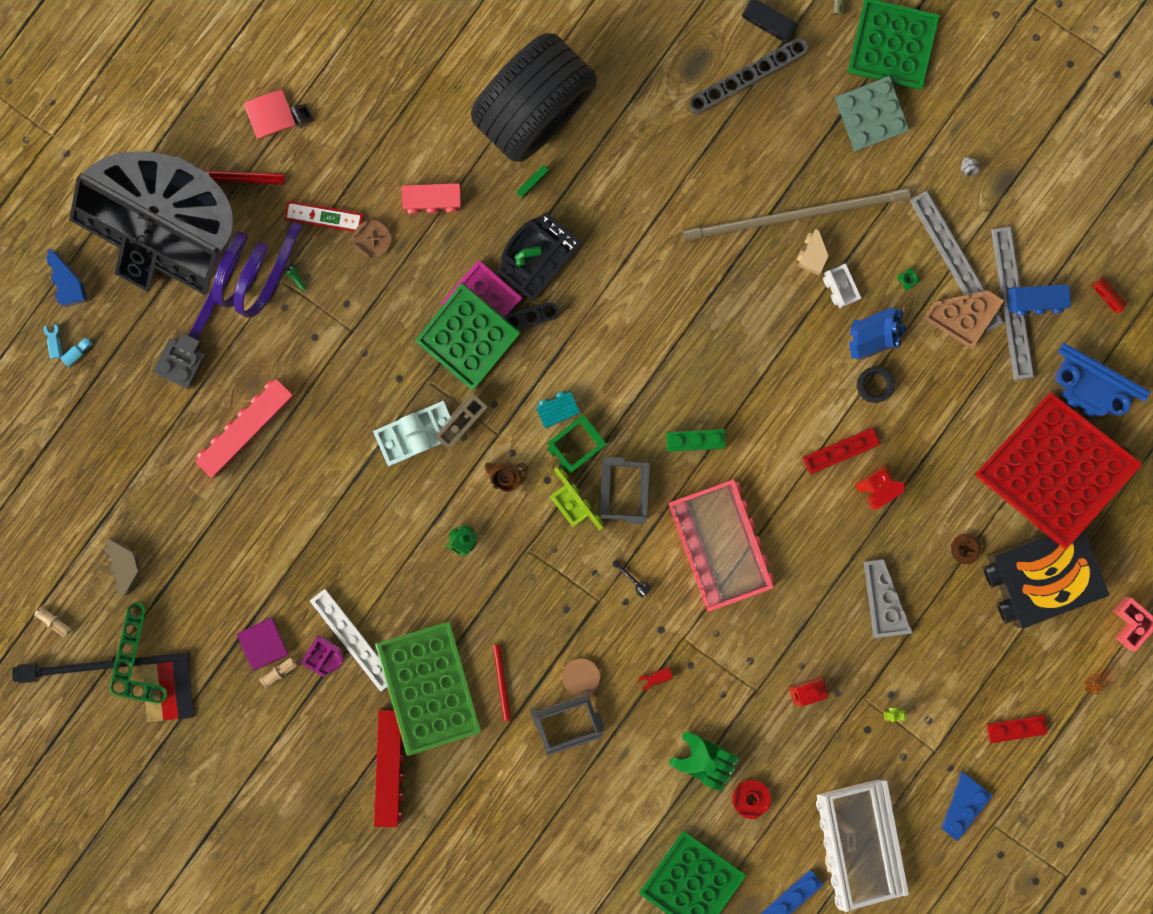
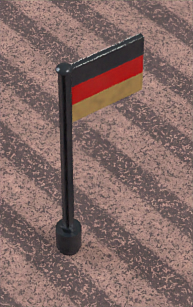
[12,651,194,722]

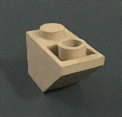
[797,229,828,275]

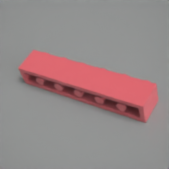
[195,379,295,478]

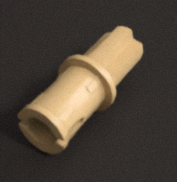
[34,606,71,637]
[260,658,297,688]

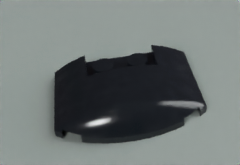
[498,213,582,302]

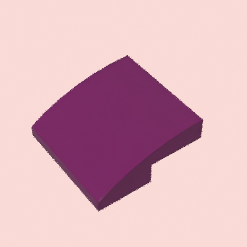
[237,618,289,671]

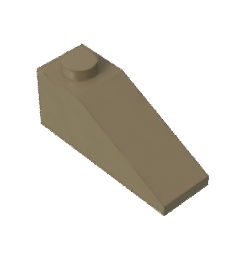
[434,392,488,449]

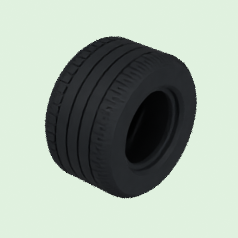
[471,33,597,162]

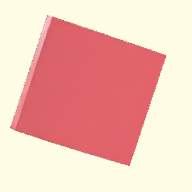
[244,90,296,140]

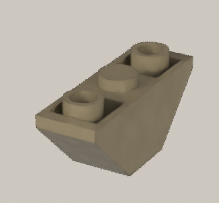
[105,539,142,596]

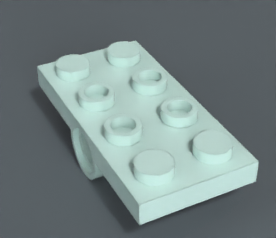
[373,401,450,466]

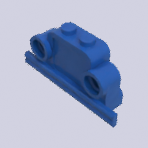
[1055,342,1151,419]

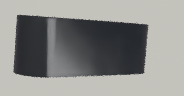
[741,0,798,43]
[505,303,559,331]

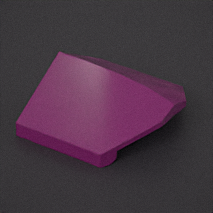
[301,635,344,677]

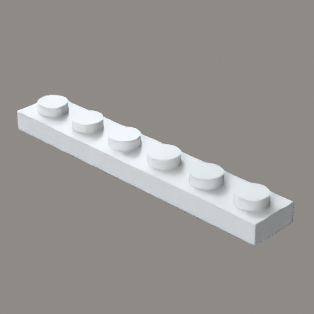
[310,589,387,692]

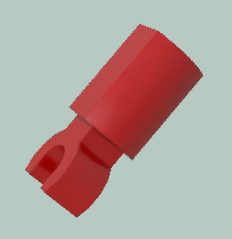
[638,667,673,690]

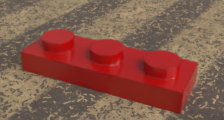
[986,715,1048,743]

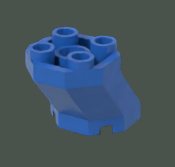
[849,308,906,360]

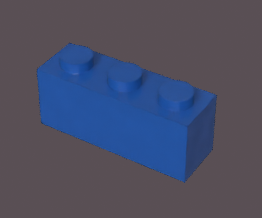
[1007,285,1071,316]

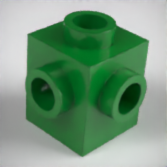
[445,525,478,557]

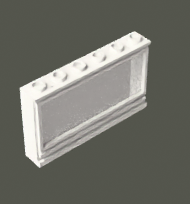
[816,779,909,912]

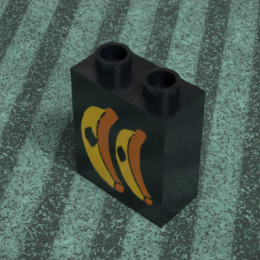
[983,530,1110,629]

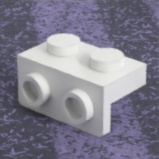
[823,264,861,308]

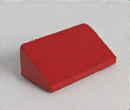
[1092,277,1126,314]

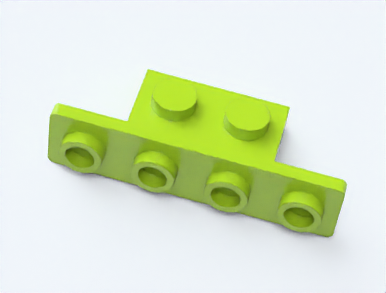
[550,467,603,531]

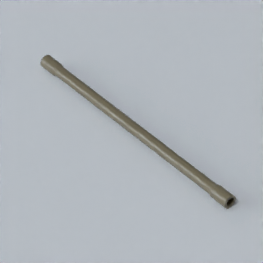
[683,188,910,242]

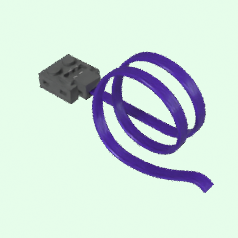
[152,222,303,390]

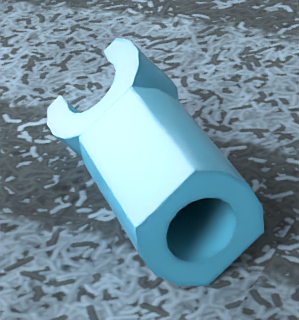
[44,324,63,359]
[61,338,93,367]

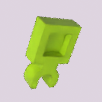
[883,707,906,722]

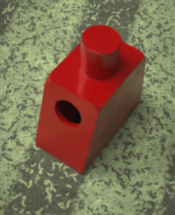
[788,676,829,707]

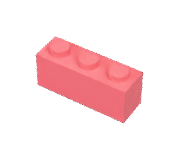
[402,184,461,214]

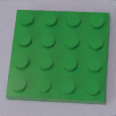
[847,0,939,90]
[415,282,521,391]
[639,830,746,914]

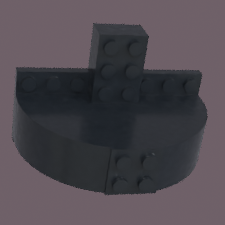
[69,151,233,295]

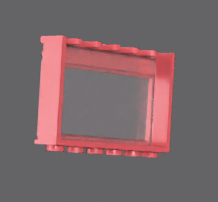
[668,479,775,612]

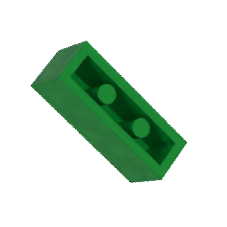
[665,429,725,452]

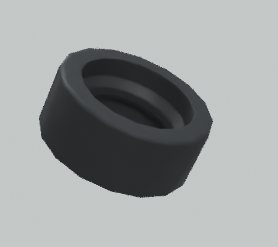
[856,366,895,403]

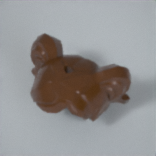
[484,462,528,492]

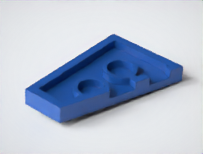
[941,771,993,841]

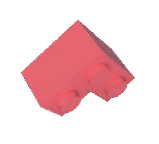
[1113,596,1153,652]

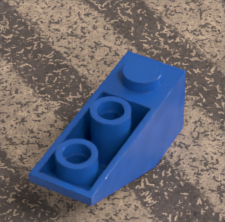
[46,249,88,307]

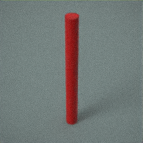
[492,644,511,721]

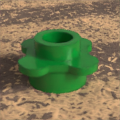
[897,268,920,291]

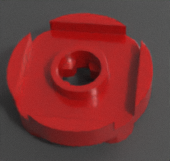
[732,779,771,819]

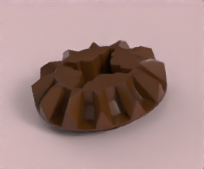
[951,534,982,564]

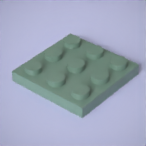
[834,76,909,151]

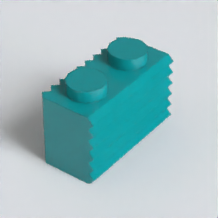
[536,390,580,429]

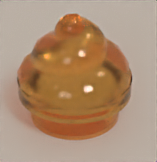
[1084,674,1104,695]

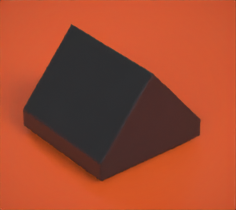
[291,104,315,128]

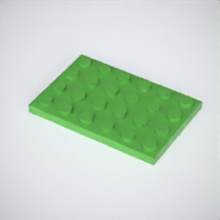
[375,622,481,756]

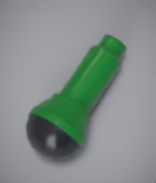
[285,265,307,292]

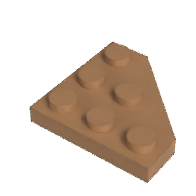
[923,290,1004,349]

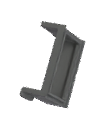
[599,457,650,524]
[530,690,604,756]

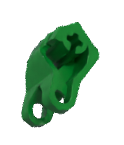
[669,731,739,792]

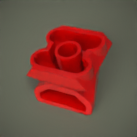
[855,465,907,510]

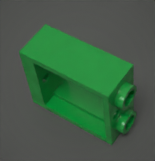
[546,415,607,473]

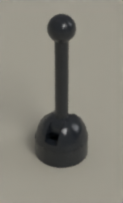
[612,560,652,598]

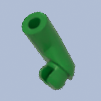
[515,246,541,266]

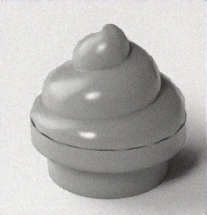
[961,157,980,177]

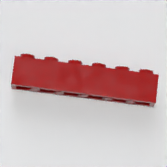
[374,708,405,828]

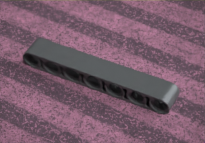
[689,38,808,115]

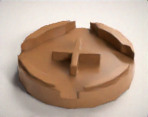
[353,220,391,258]
[562,658,600,696]

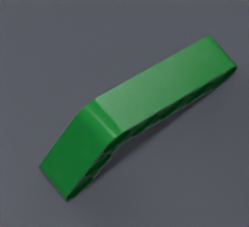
[109,602,167,704]

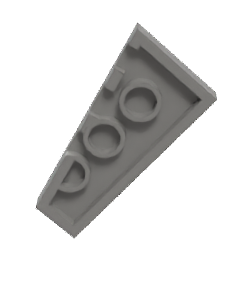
[863,559,912,638]

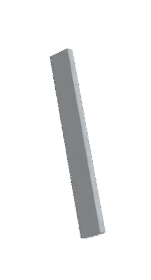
[910,191,1004,332]
[991,226,1034,380]

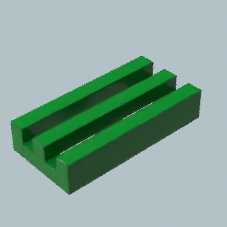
[516,165,549,199]

